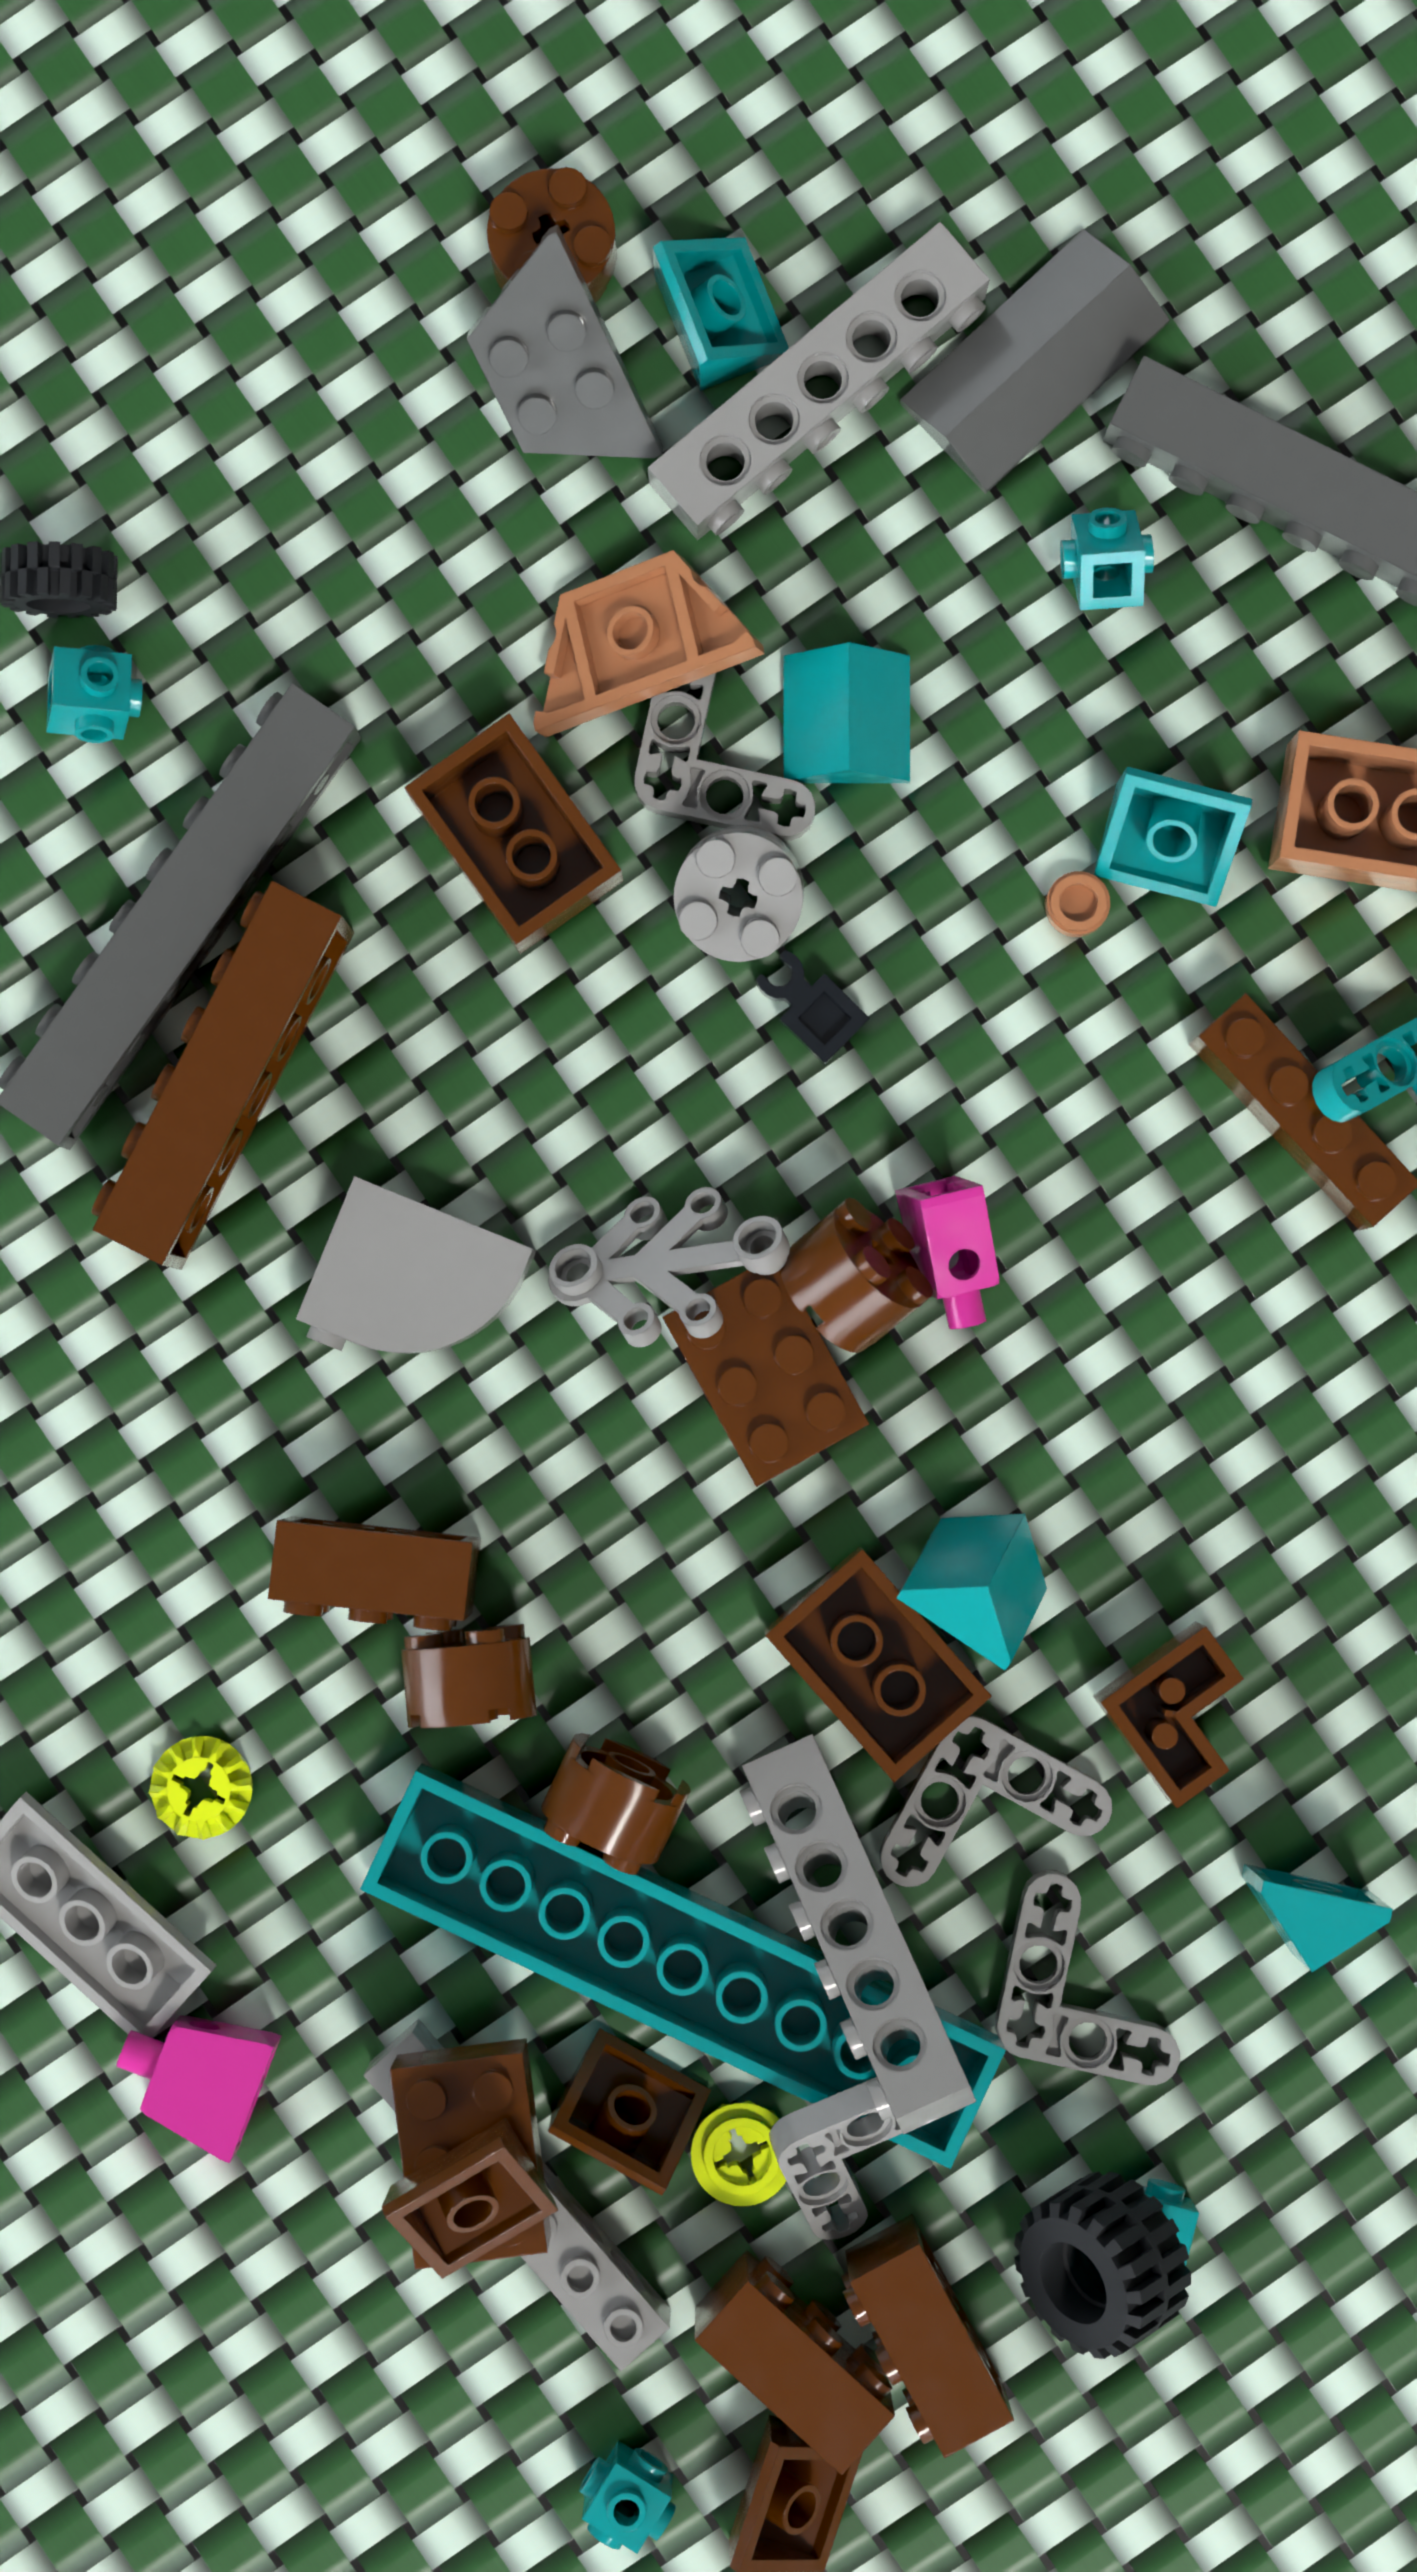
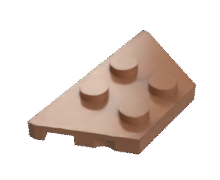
[533,550,765,737]

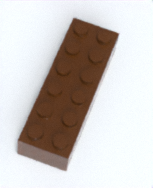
[92,881,354,1270]

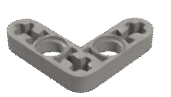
[635,672,815,841]
[879,1714,1112,1887]
[995,1870,1180,2085]
[769,2063,910,2240]

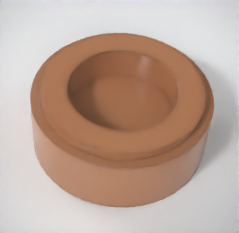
[1045,871,1110,937]

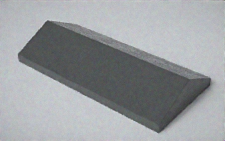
[899,229,1170,494]

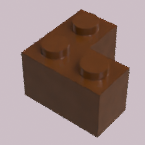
[1093,1621,1244,1808]

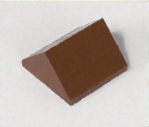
[548,2028,711,2195]
[381,2118,558,2279]
[729,2415,863,2572]

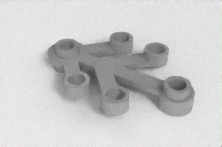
[548,1187,790,1347]

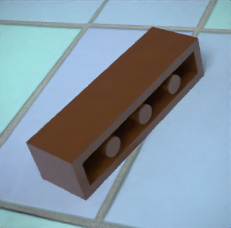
[1189,993,1417,1231]

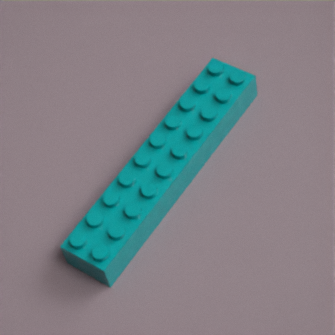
[360,1763,1006,2169]

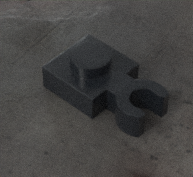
[756,950,870,1065]

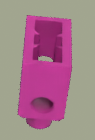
[895,1176,999,1329]
[116,2015,281,2163]

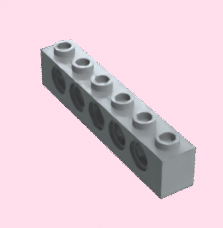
[648,222,990,541]
[739,1734,976,2135]
[363,2019,671,2371]

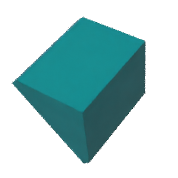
[653,237,789,391]
[783,642,910,783]
[1094,767,1252,907]
[896,1514,1047,1671]
[1242,1864,1393,1972]

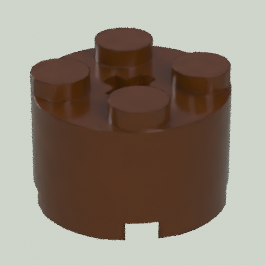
[487,167,617,303]
[780,1198,933,1353]
[401,1624,537,1728]
[541,1733,691,1875]

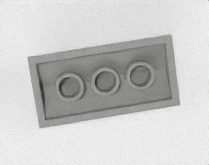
[0,1792,217,2038]

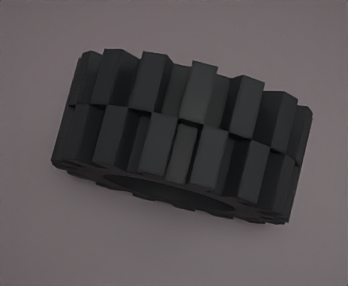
[0,541,118,618]

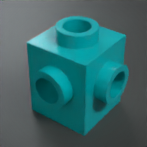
[1060,507,1154,610]
[46,645,143,743]
[579,2440,676,2554]

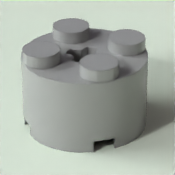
[674,825,804,962]

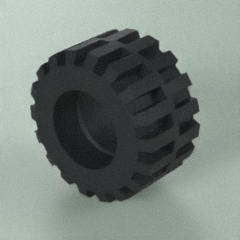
[1014,2171,1191,2359]

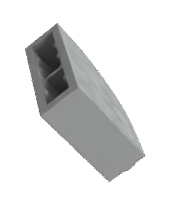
[296,1176,536,1354]

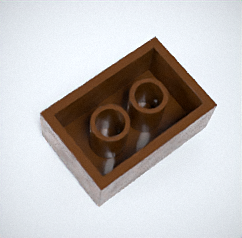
[404,713,623,954]
[662,1270,869,1487]
[268,1516,481,1631]
[764,1546,992,1783]
[390,2038,551,2270]
[841,2214,1014,2458]
[695,2250,895,2475]

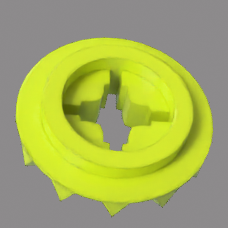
[148,1736,253,1840]
[691,2100,786,2206]

